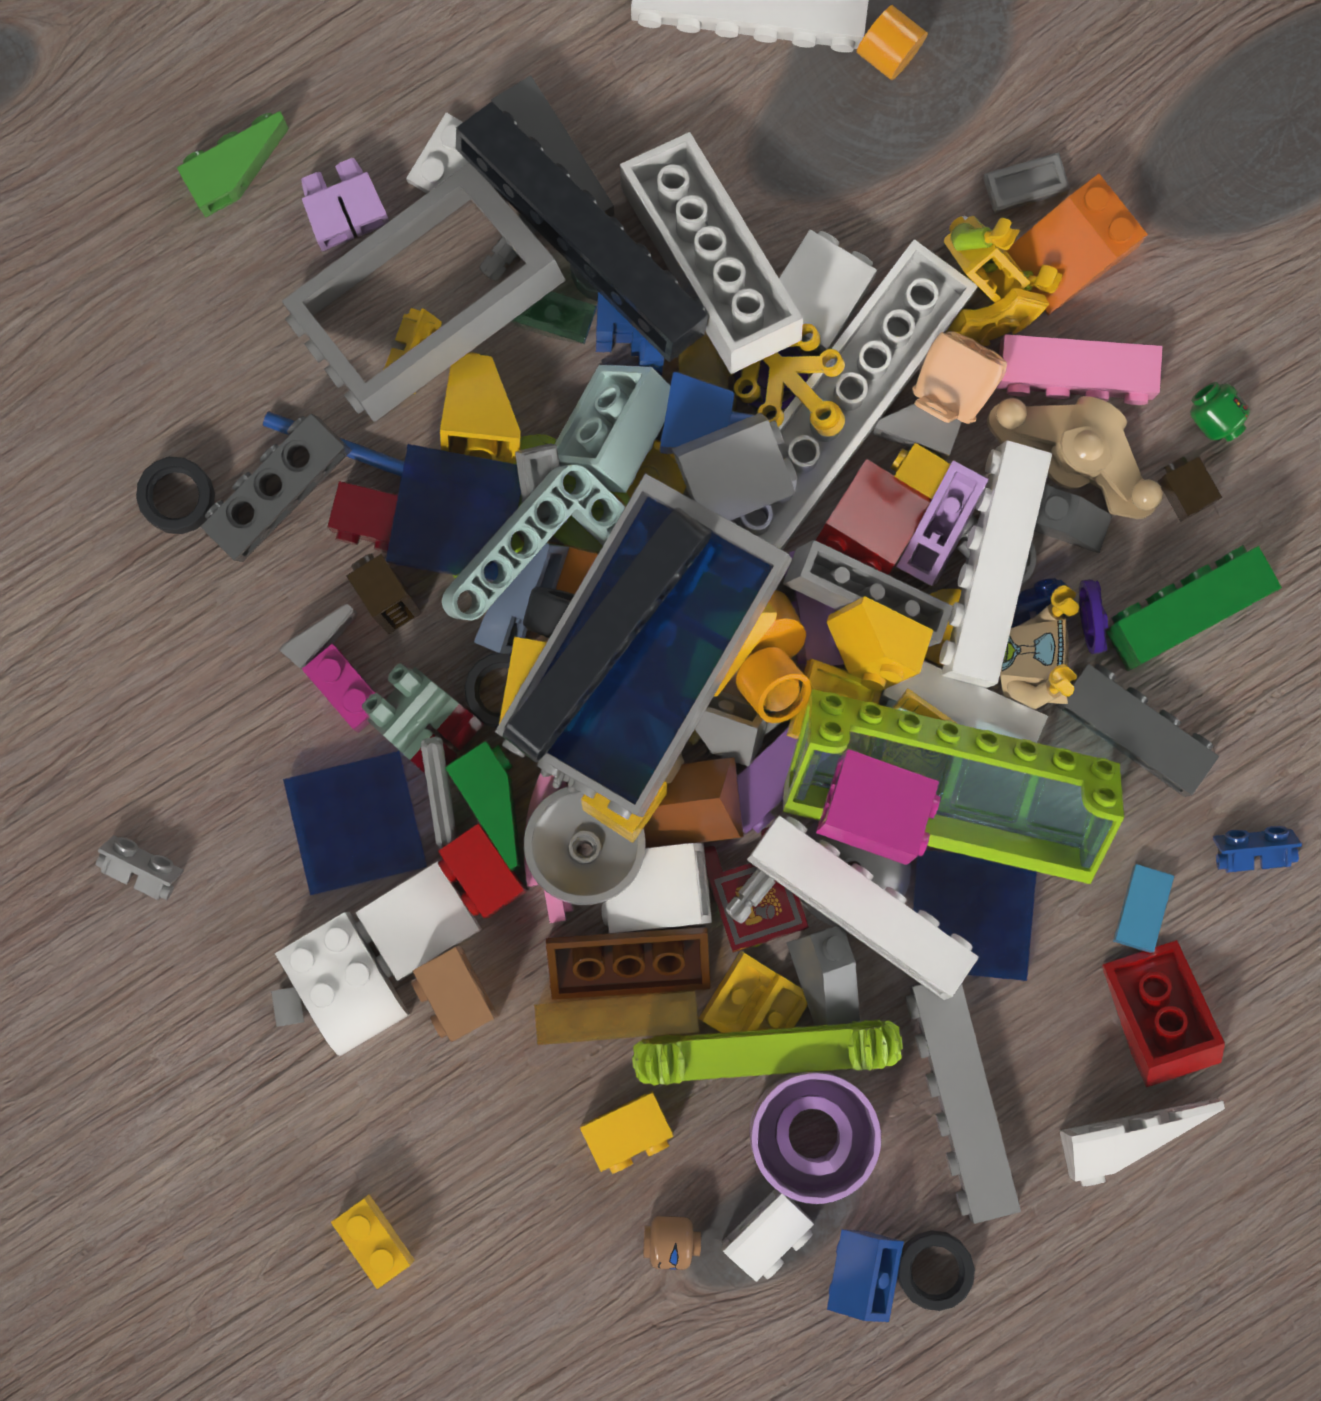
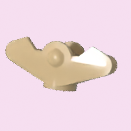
[987,396,1163,519]

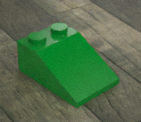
[445,741,521,871]

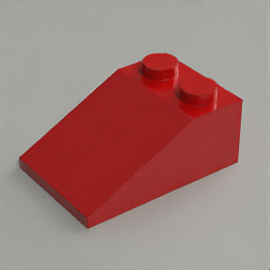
[1102,940,1225,1088]

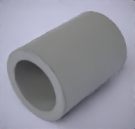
[271,987,304,1027]

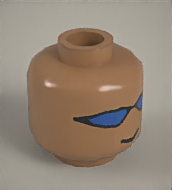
[643,1216,701,1270]

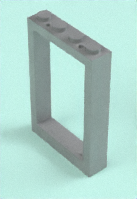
[282,163,566,422]

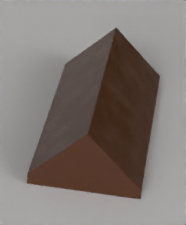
[546,927,710,1000]

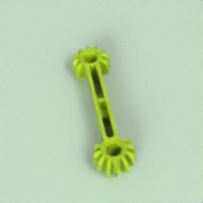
[632,1019,903,1085]

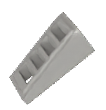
[278,604,358,669]

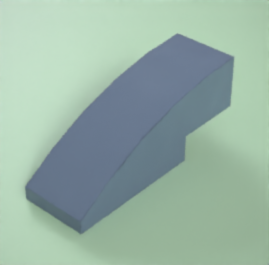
[474,543,569,654]

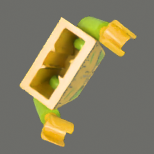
[944,216,1063,303]

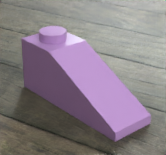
[897,460,989,586]

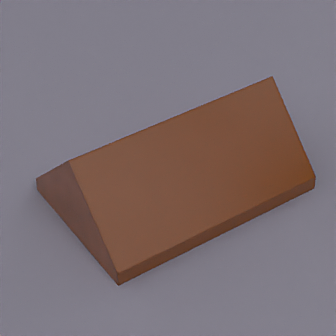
[643,757,744,848]

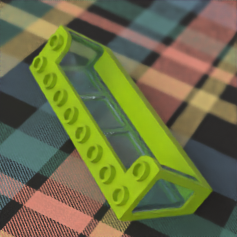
[783,689,1124,884]

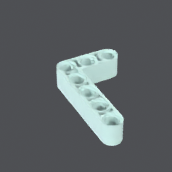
[442,465,649,621]

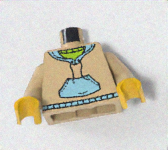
[1000,585,1079,709]

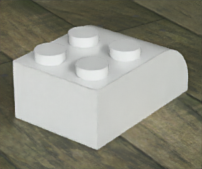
[275,912,410,1056]

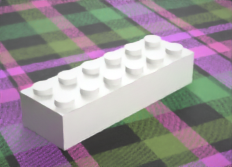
[620,132,803,374]

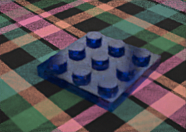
[386,444,521,582]
[283,751,428,896]
[912,850,1037,981]

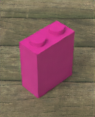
[816,749,941,865]

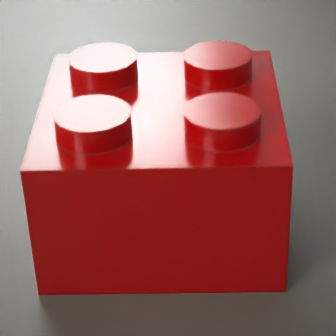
[437,824,528,918]

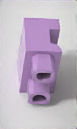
[301,158,389,251]

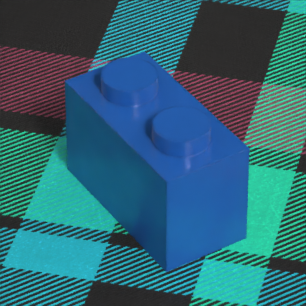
[827,1229,904,1322]

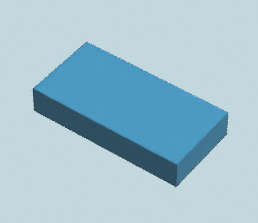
[1113,864,1174,953]

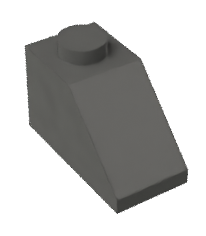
[1034,485,1112,553]

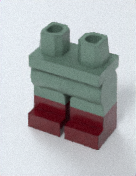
[362,663,484,774]

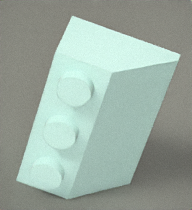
[555,365,671,493]

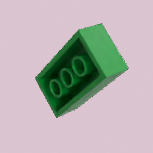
[1105,545,1282,671]

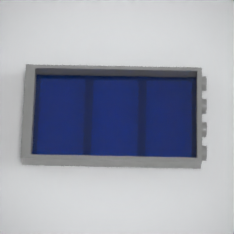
[495,473,792,820]

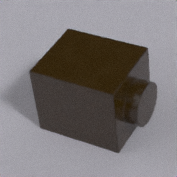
[1158,456,1223,522]

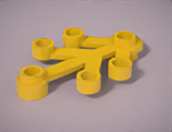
[734,324,845,437]

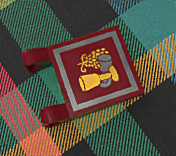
[704,827,809,953]

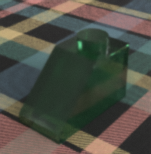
[511,291,597,345]

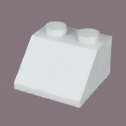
[721,1189,814,1282]

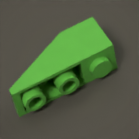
[176,111,289,218]

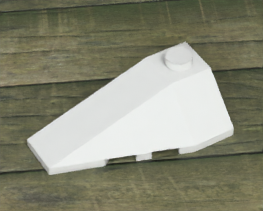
[1059,1098,1225,1186]

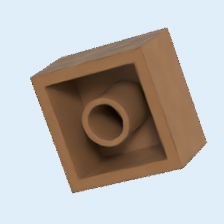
[411,946,499,1042]

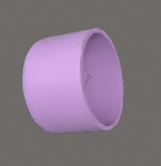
[749,1071,881,1204]

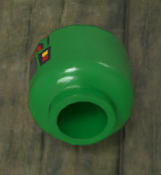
[1190,382,1250,442]

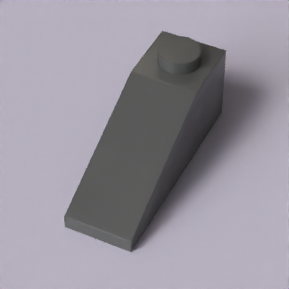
[786,925,860,1026]

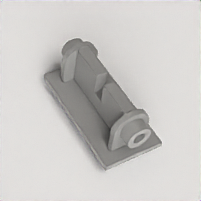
[96,835,184,900]

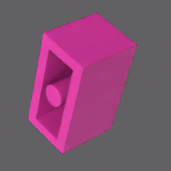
[302,644,376,733]

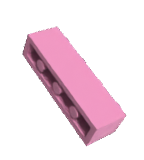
[997,334,1162,405]

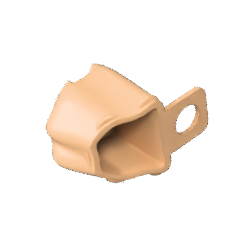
[912,331,1007,424]

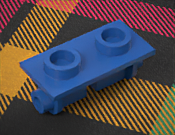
[1213,826,1302,873]

